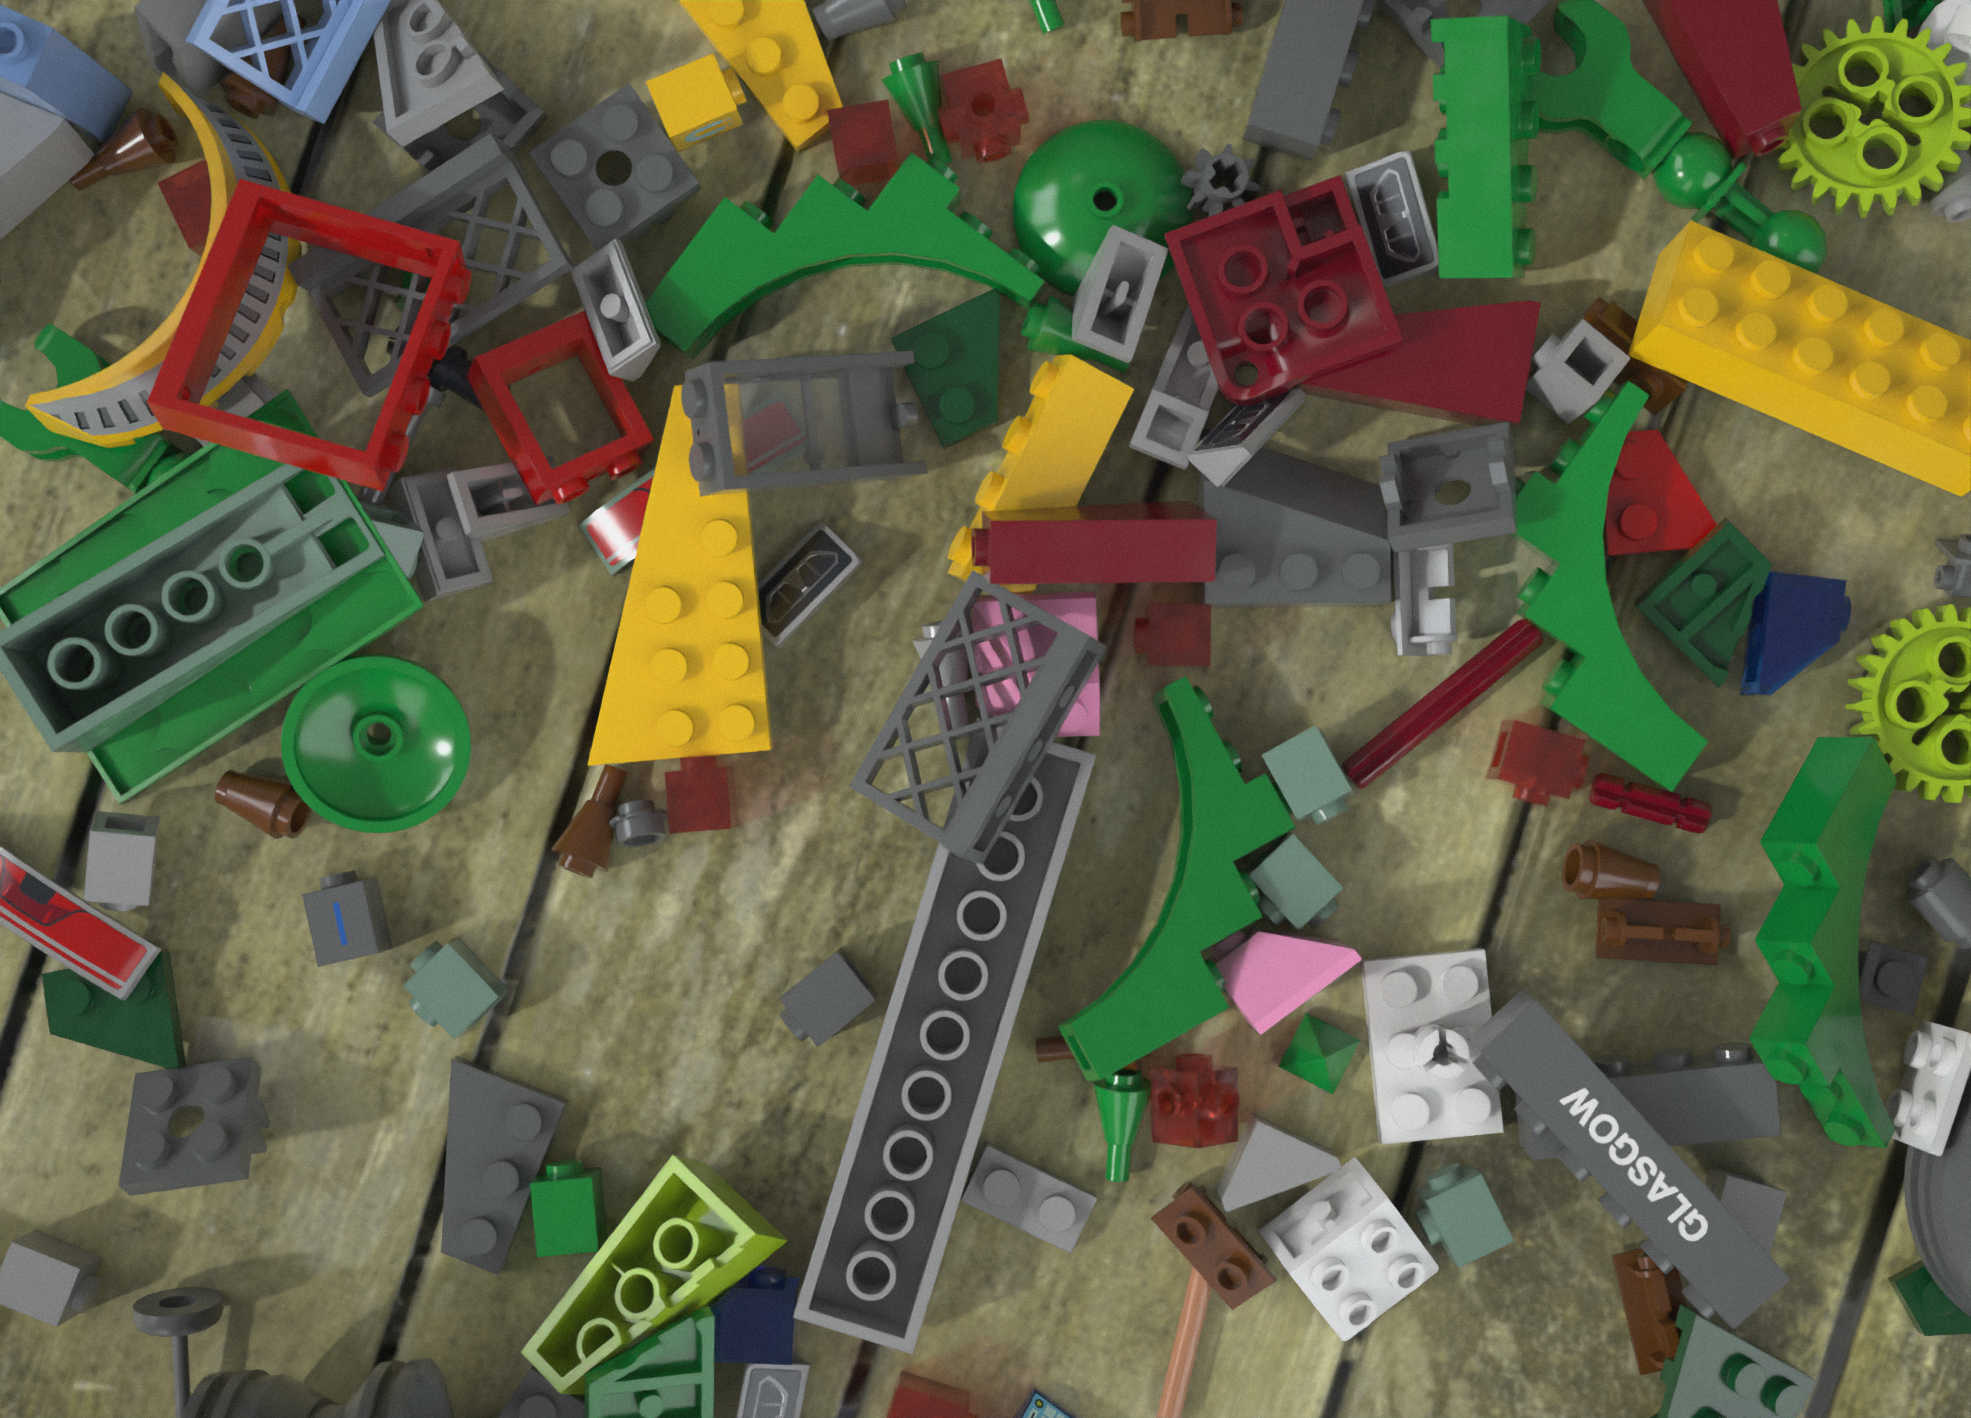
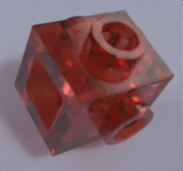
[937,58,1029,163]
[1150,1053,1240,1148]

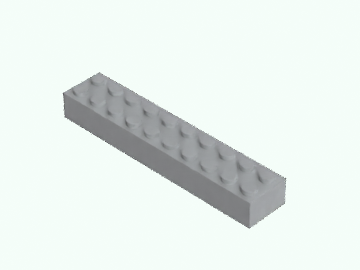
[793,719,1096,1354]

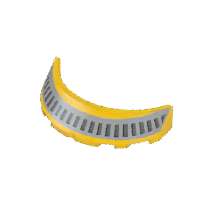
[25,72,302,448]

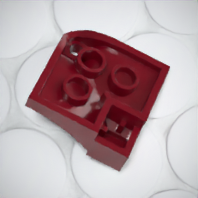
[1164,175,1403,406]

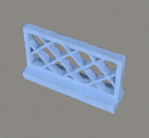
[185,0,391,124]

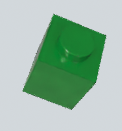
[530,1159,608,1257]

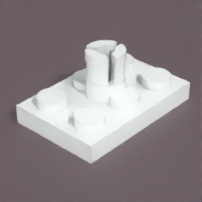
[1360,948,1504,1144]

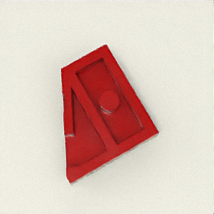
[1603,429,1717,557]

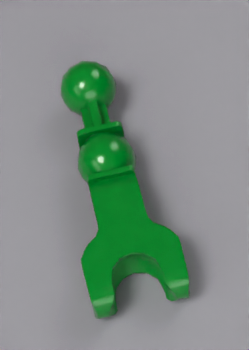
[1530,0,1827,274]
[0,323,195,494]

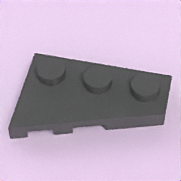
[441,1056,569,1275]

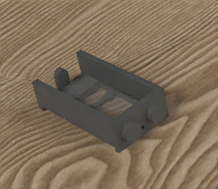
[681,351,928,497]

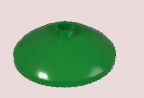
[1013,120,1193,297]
[281,653,471,833]

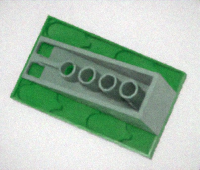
[0,388,426,804]

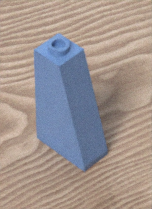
[0,4,133,143]

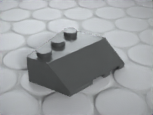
[1198,428,1391,608]

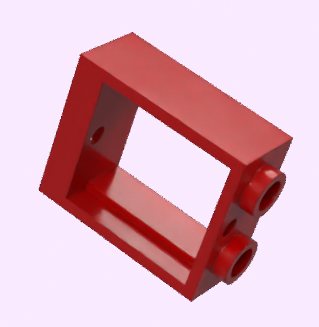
[466,310,654,506]

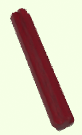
[1341,619,1544,789]

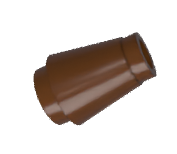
[215,770,312,839]
[1562,840,1660,900]

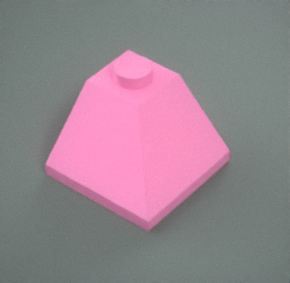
[972,591,1100,737]
[1209,927,1362,1035]

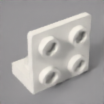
[1885,1020,1971,1156]
[1258,1157,1439,1341]

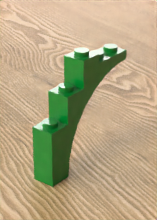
[645,152,1045,361]
[1509,381,1708,792]
[1058,676,1295,1081]
[1749,737,1897,1148]

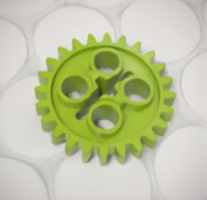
[1777,16,1971,218]
[1845,604,1971,803]

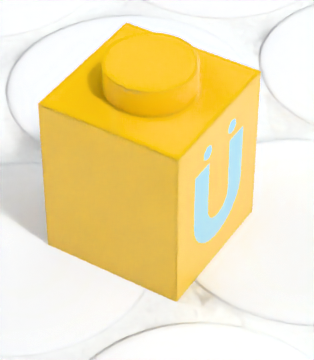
[646,53,747,152]

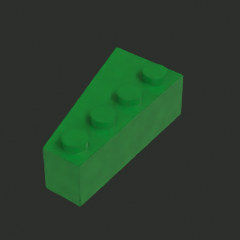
[1431,15,1541,279]

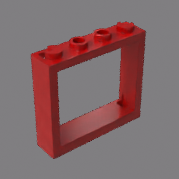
[147,179,472,491]

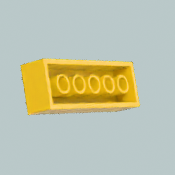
[1628,220,1971,497]

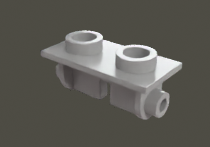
[1391,543,1457,656]

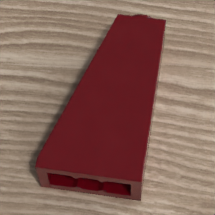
[1642,0,1802,161]
[1295,300,1541,428]
[971,501,1217,584]

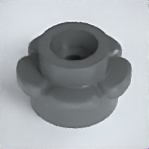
[609,800,669,848]

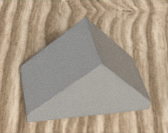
[1072,225,1169,363]
[446,455,571,542]
[1216,1113,1342,1212]

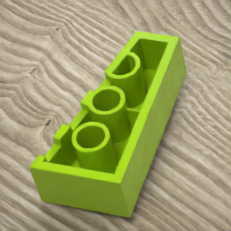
[521,1155,788,1395]

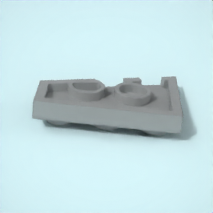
[373,0,504,147]

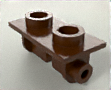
[1120,0,1243,42]
[1579,296,1688,416]
[1595,899,1730,965]
[1151,1180,1277,1310]
[1611,1248,1687,1375]

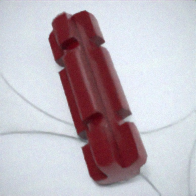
[1589,773,1712,834]

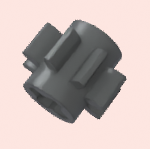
[1181,143,1260,217]

